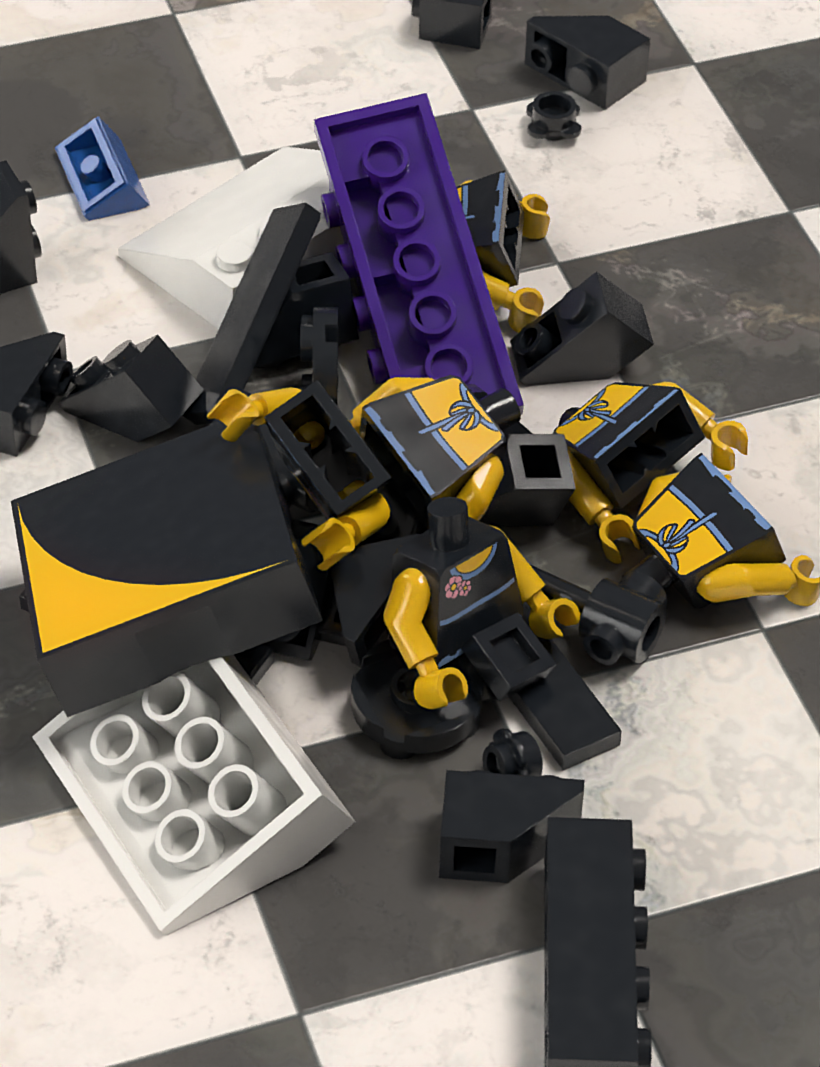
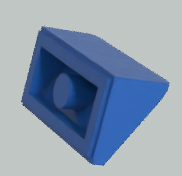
[55,116,150,221]

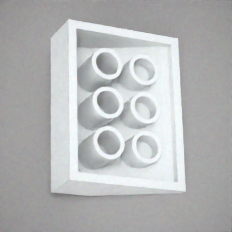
[118,147,345,329]
[32,655,355,935]

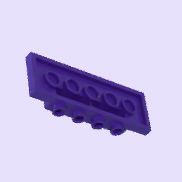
[314,93,524,415]

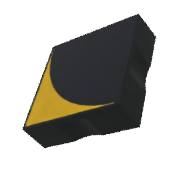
[11,421,323,718]

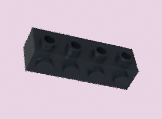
[544,817,652,1067]

